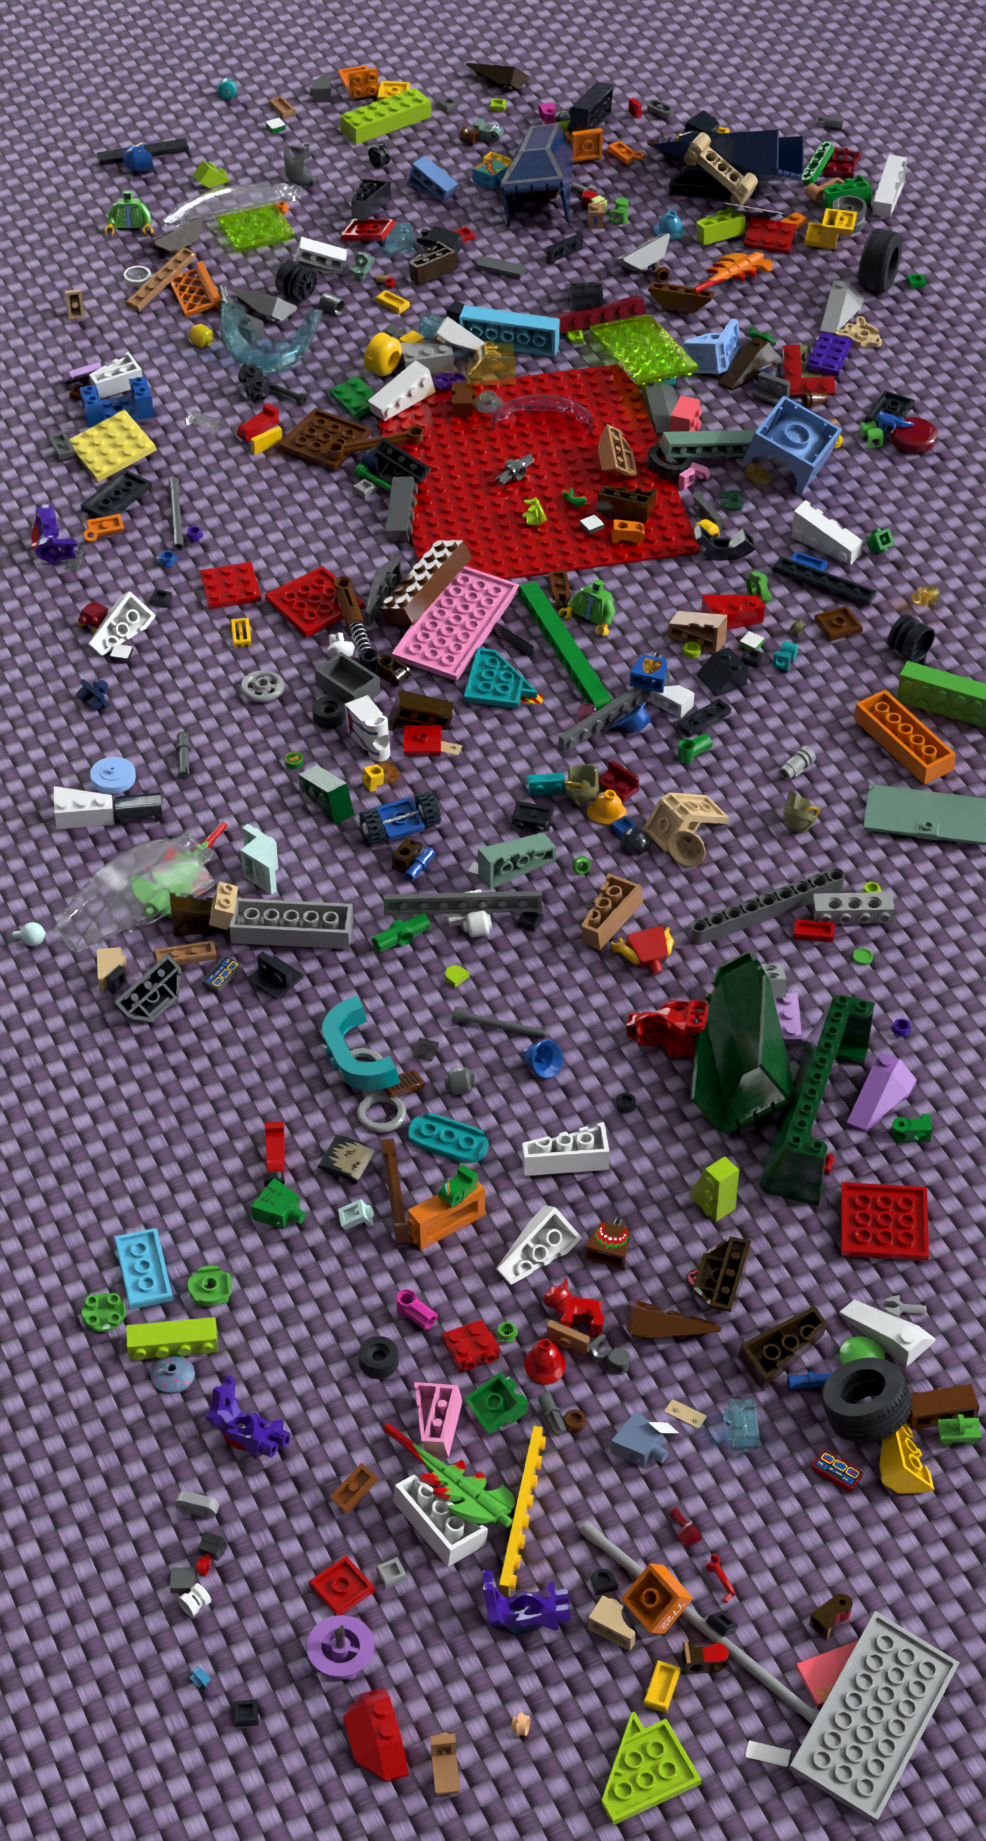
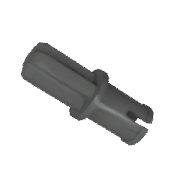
[538,1392,566,1435]

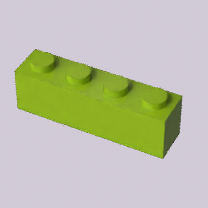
[126,1317,218,1360]

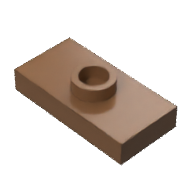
[547,1320,590,1356]

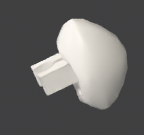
[326,633,356,659]

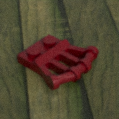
[823,147,862,178]

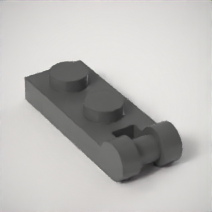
[692,491,723,532]

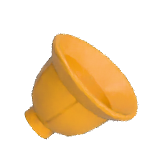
[587,790,627,825]

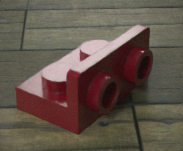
[598,760,639,802]

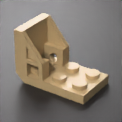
[643,793,729,852]

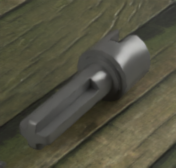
[218,286,237,317]

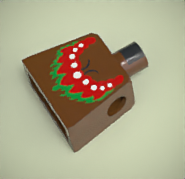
[585,1217,630,1270]

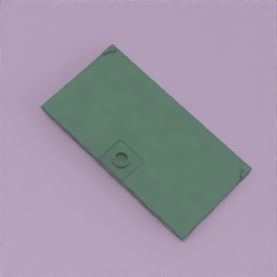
[863,784,986,845]

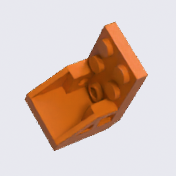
[565,128,603,163]

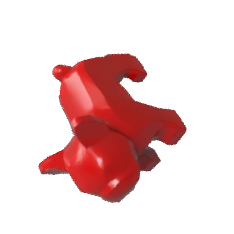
[543,1278,604,1337]

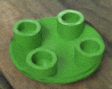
[81,1293,126,1332]
[839,1337,884,1365]

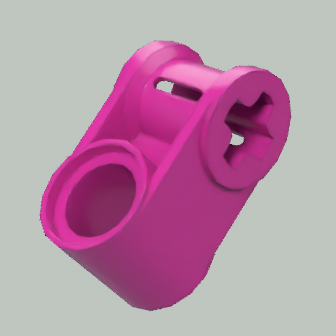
[538,103,556,125]

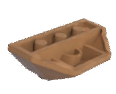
[598,424,637,477]

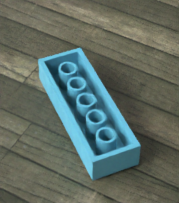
[460,305,560,357]

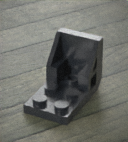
[564,282,604,312]

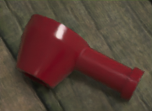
[669,1508,703,1547]

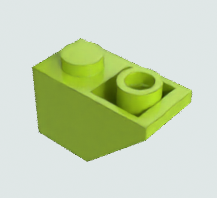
[192,160,230,188]

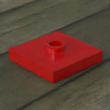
[404,725,442,756]

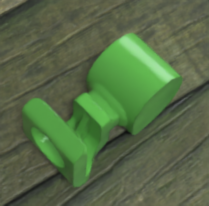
[610,197,629,225]
[859,421,883,449]

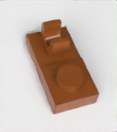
[330,1463,379,1514]

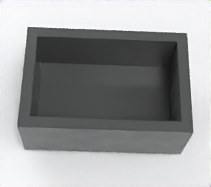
[315,652,380,704]

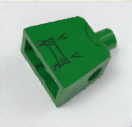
[251,1179,306,1229]

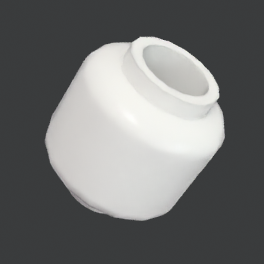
[463,911,492,938]

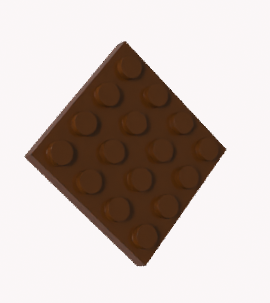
[278,408,372,471]

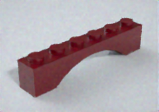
[547,295,645,334]

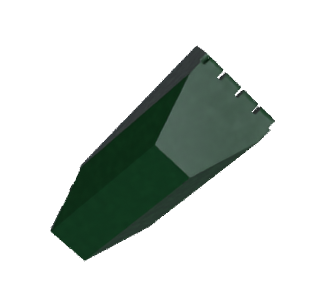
[691,949,795,1135]

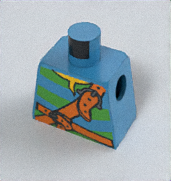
[473,156,507,189]

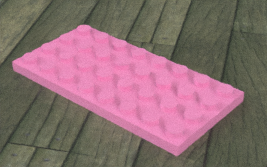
[392,566,519,681]

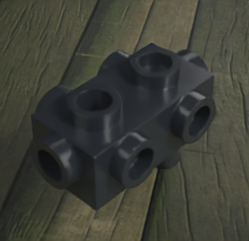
[238,363,270,402]

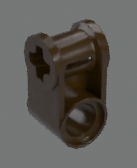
[377,655,411,687]

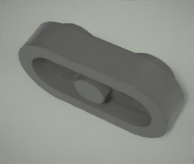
[647,99,673,119]

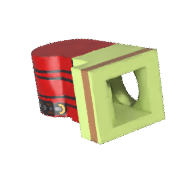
[582,190,607,213]

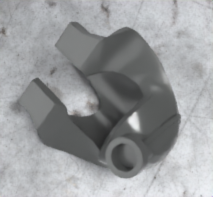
[283,146,316,185]

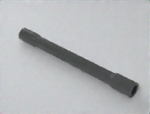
[169,477,184,551]

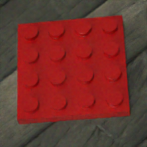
[265,566,364,637]
[841,1182,929,1261]

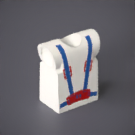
[345,695,390,762]

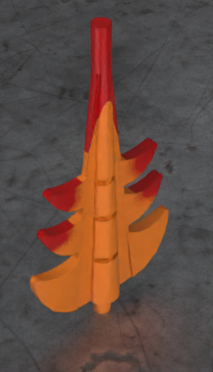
[692,252,772,294]

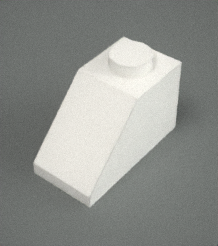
[651,685,694,718]

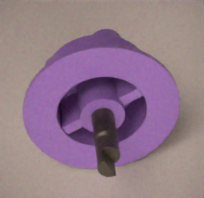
[307,1615,375,1680]

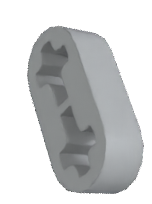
[174,1491,220,1518]

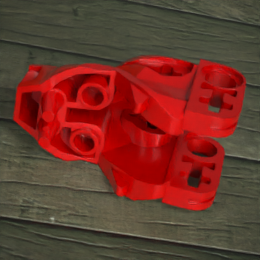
[626,1000,708,1057]

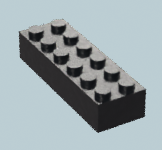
[567,82,614,136]

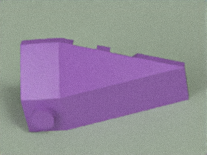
[846,1052,917,1132]

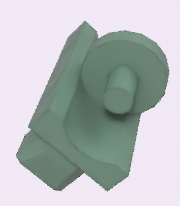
[349,252,375,281]

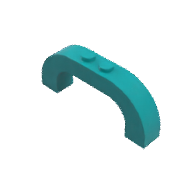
[322,995,400,1090]

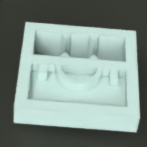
[241,824,278,895]

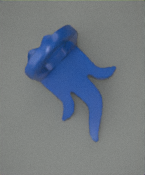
[876,411,914,434]

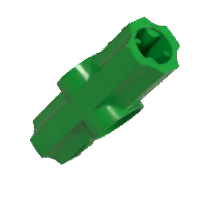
[371,913,431,953]

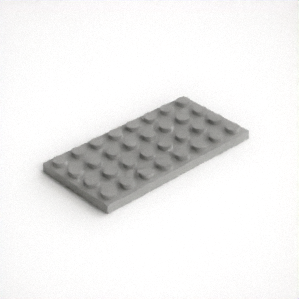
[788,1611,960,1823]

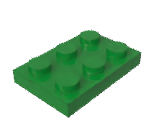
[329,376,376,419]

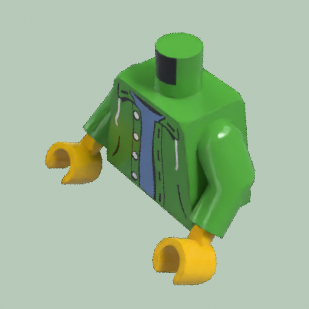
[105,191,154,235]
[559,580,615,636]

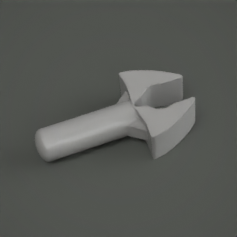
[571,183,597,193]
[884,1295,927,1318]

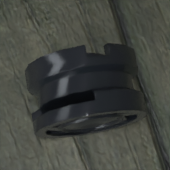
[368,144,390,168]

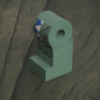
[474,118,504,142]

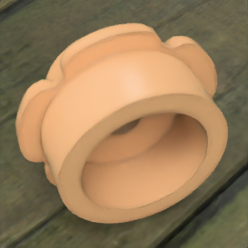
[511,1712,530,1737]

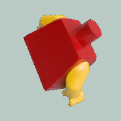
[611,925,674,976]

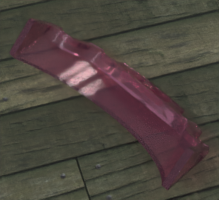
[492,394,594,433]

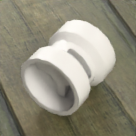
[178,1583,211,1617]

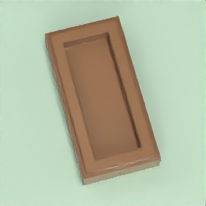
[269,96,296,119]

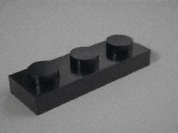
[677,699,731,738]

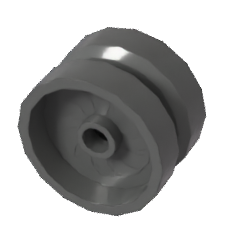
[832,195,867,233]

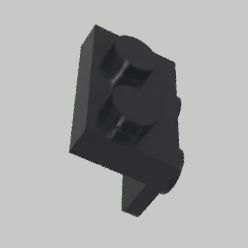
[511,801,554,832]

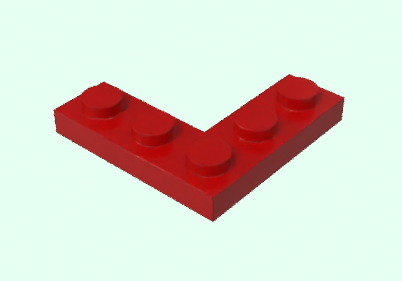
[783,344,835,396]

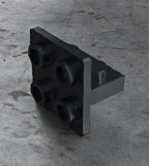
[248,951,303,1000]

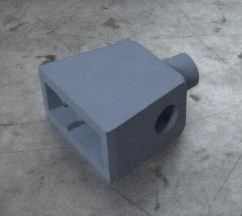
[611,1411,669,1467]

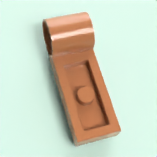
[805,177,845,203]

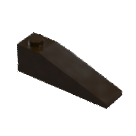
[466,63,530,90]
[718,337,782,391]

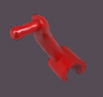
[706,1554,735,1604]

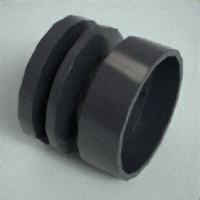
[275,260,317,301]
[887,614,935,658]

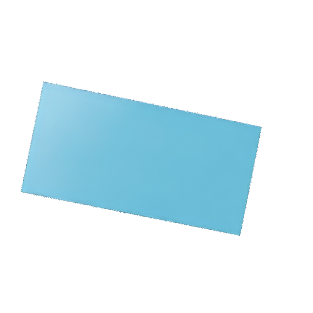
[114,1228,173,1310]

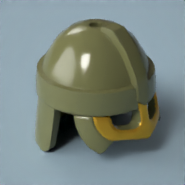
[563,764,599,807]
[783,791,821,834]

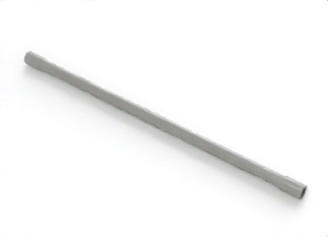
[579,1521,818,1724]

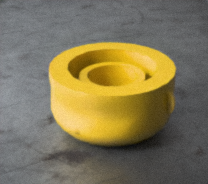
[364,333,402,377]

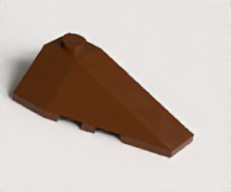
[627,1299,721,1340]

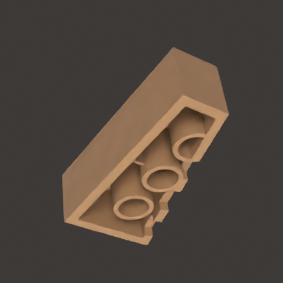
[582,873,643,950]

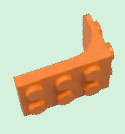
[338,65,379,99]

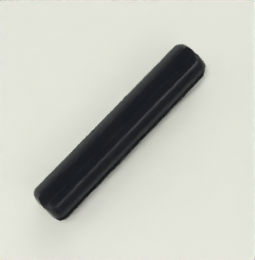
[491,622,534,655]

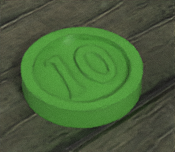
[853,948,873,965]

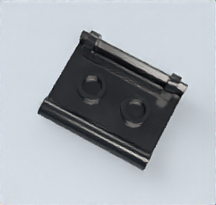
[115,792,162,825]

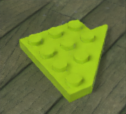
[602,1711,702,1825]

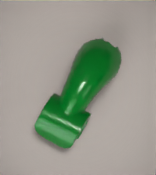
[563,488,587,507]

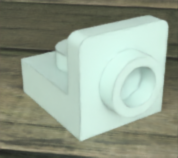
[338,1199,374,1230]

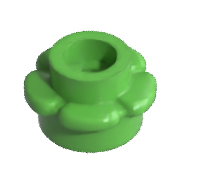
[572,856,590,874]
[496,1322,518,1343]

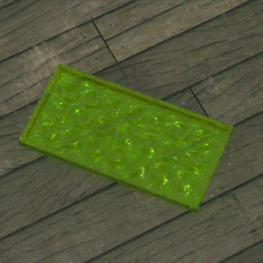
[590,314,698,385]

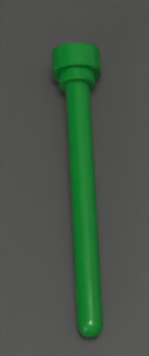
[354,464,417,504]

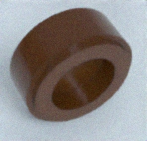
[563,1409,586,1433]

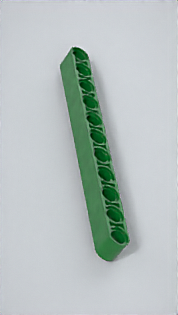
[518,581,612,714]

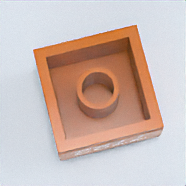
[621,1563,694,1634]

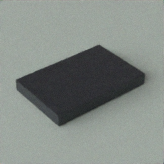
[865,391,915,431]

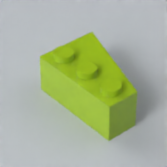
[696,205,746,245]
[689,1157,739,1222]

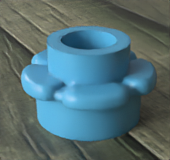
[189,1666,212,1688]

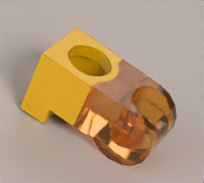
[362,761,401,792]

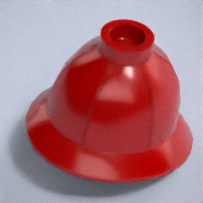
[524,1339,566,1385]

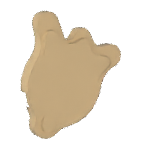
[835,316,882,348]

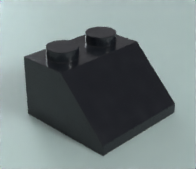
[697,647,749,697]

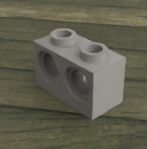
[761,964,787,998]

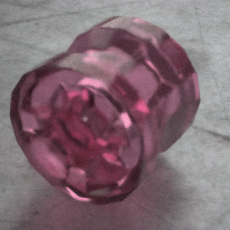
[578,703,596,723]

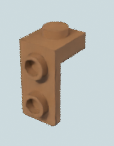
[430,1732,460,1795]

